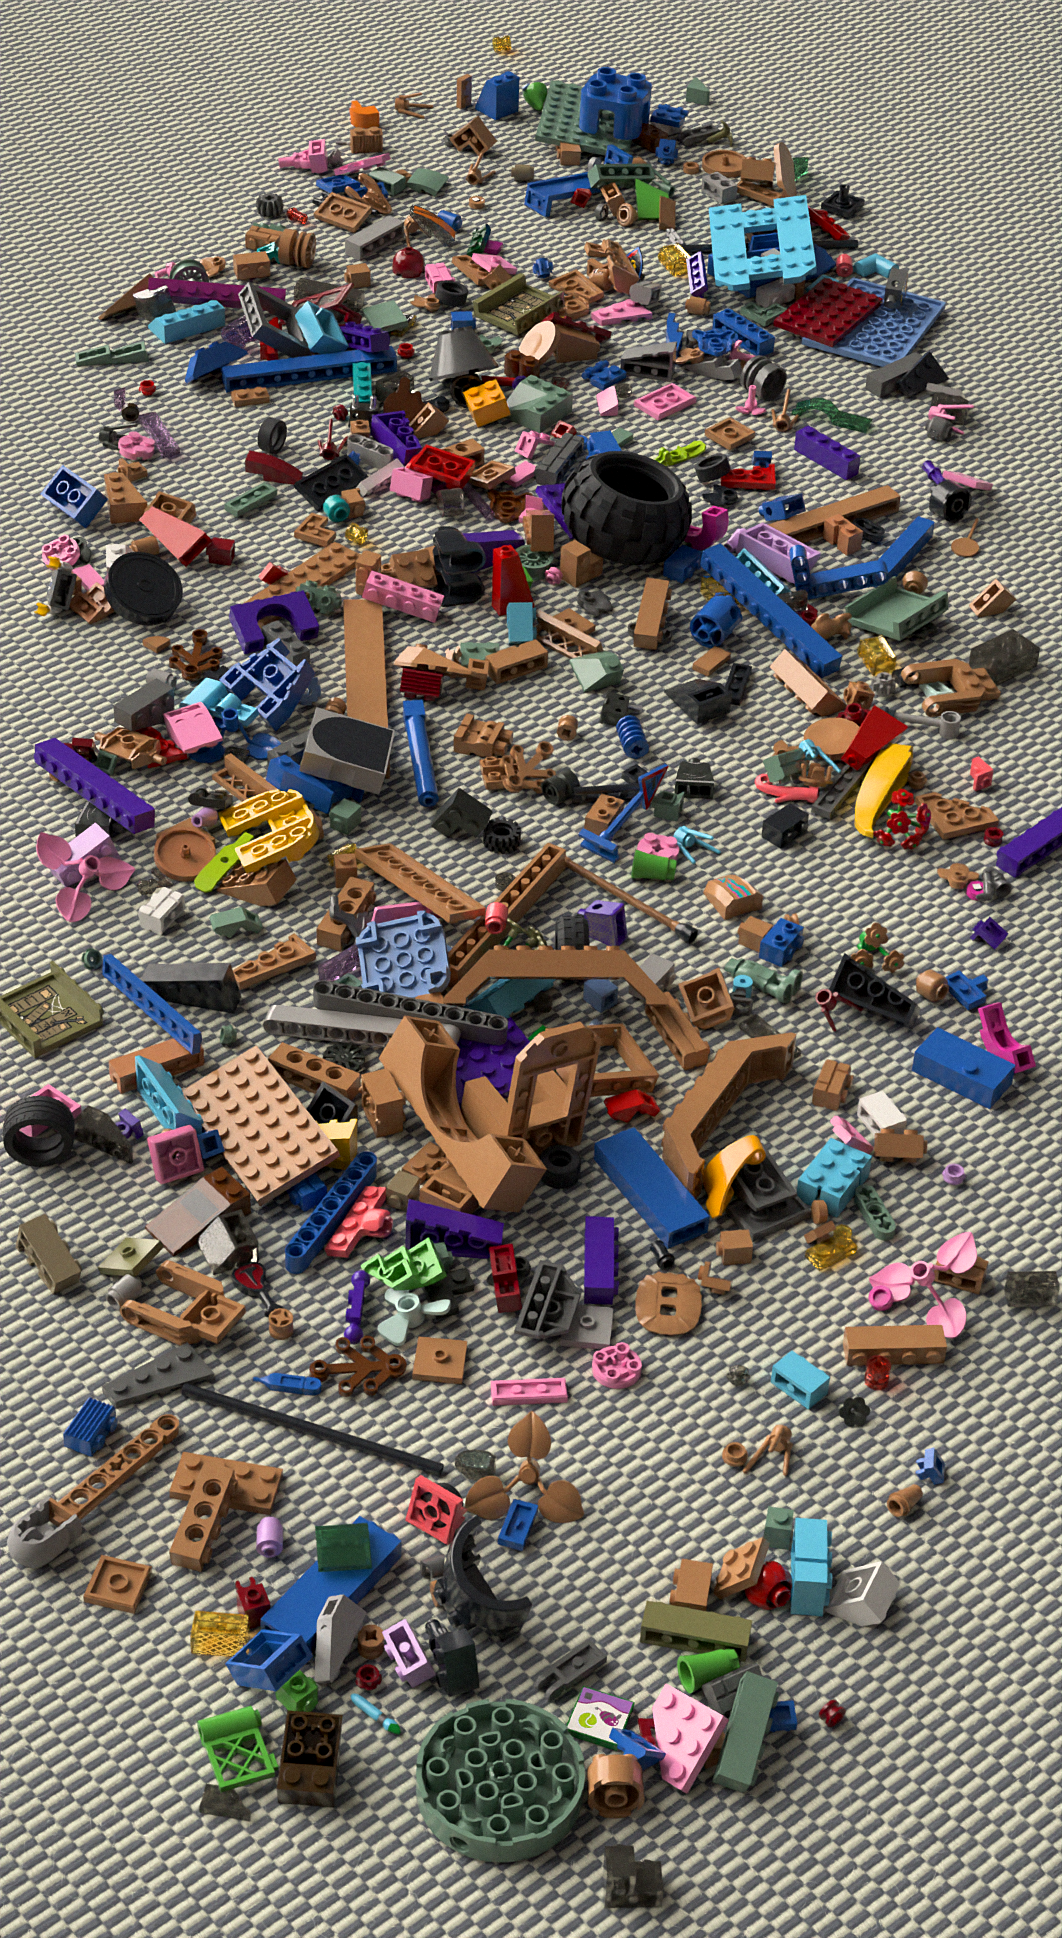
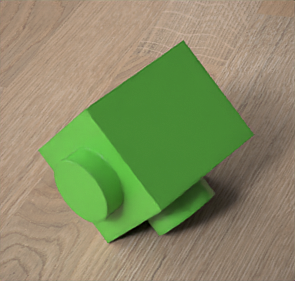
[276,1670,318,1712]

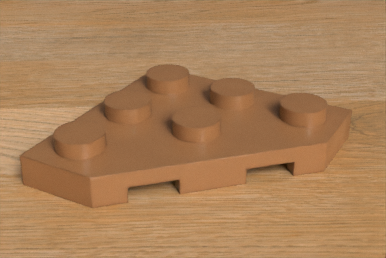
[915,792,999,840]

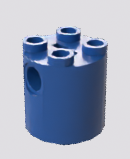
[690,595,743,648]

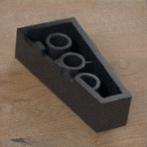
[141,963,242,1014]

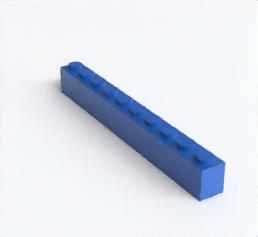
[221,346,397,393]
[700,543,842,679]

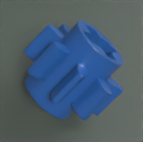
[532,258,554,278]

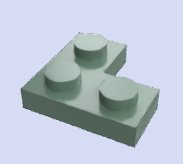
[740,302,787,327]

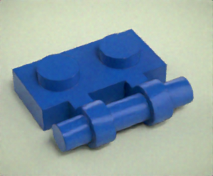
[650,104,689,128]
[581,360,626,391]

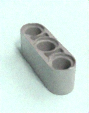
[348,434,393,469]

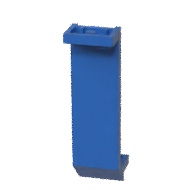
[524,144,633,217]

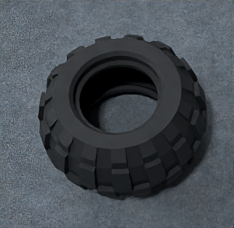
[562,451,692,565]

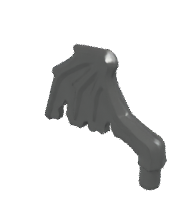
[329,896,374,949]

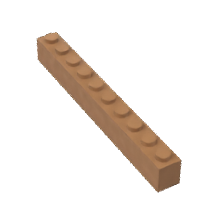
[448,843,566,988]

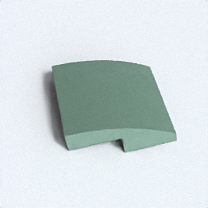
[406,168,449,196]

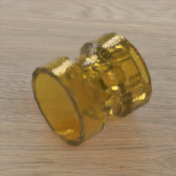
[492,35,511,52]

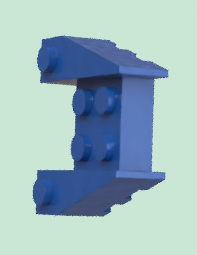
[219,638,315,731]
[266,755,364,814]

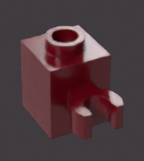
[235,1577,271,1631]

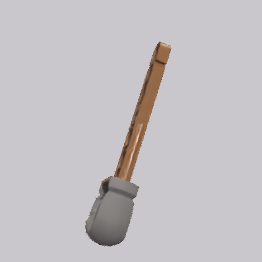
[7,1414,179,1568]

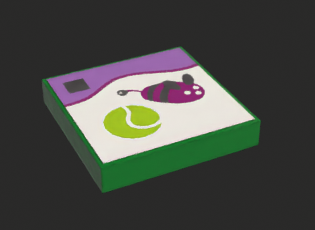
[566,1686,635,1751]

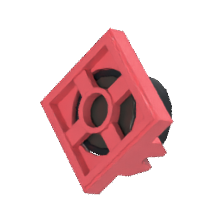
[405,1475,467,1545]

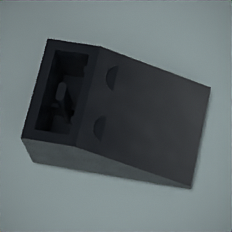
[664,679,732,724]

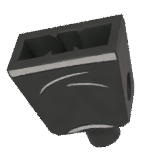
[674,757,714,799]
[75,800,127,839]

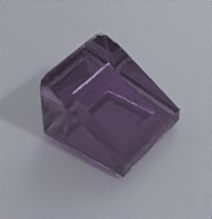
[114,388,126,412]

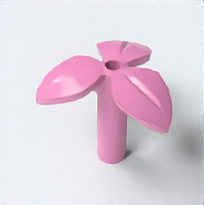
[729,340,755,361]
[735,385,766,415]

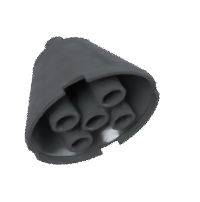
[429,326,499,382]

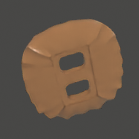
[635,1272,702,1336]

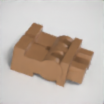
[453,714,514,757]

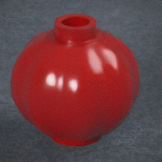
[744,1560,792,1610]

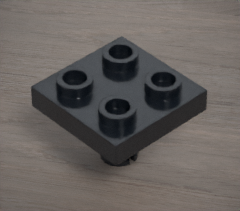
[821,184,865,218]

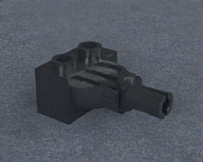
[425,1619,480,1697]

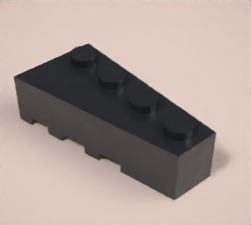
[829,953,921,1029]

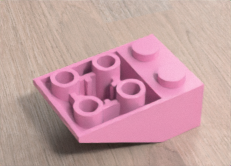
[163,702,223,753]

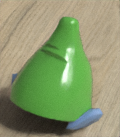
[521,82,548,111]

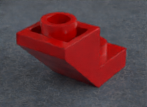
[603,1089,660,1123]

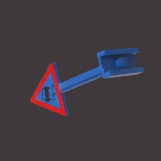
[578,764,669,863]

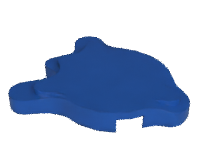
[692,330,735,357]

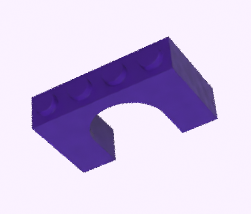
[229,590,319,654]

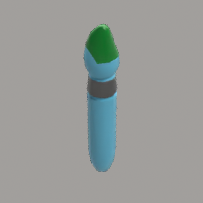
[350,1693,401,1735]

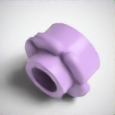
[942,1164,965,1185]

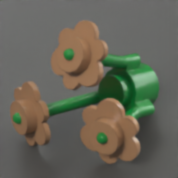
[851,922,904,973]

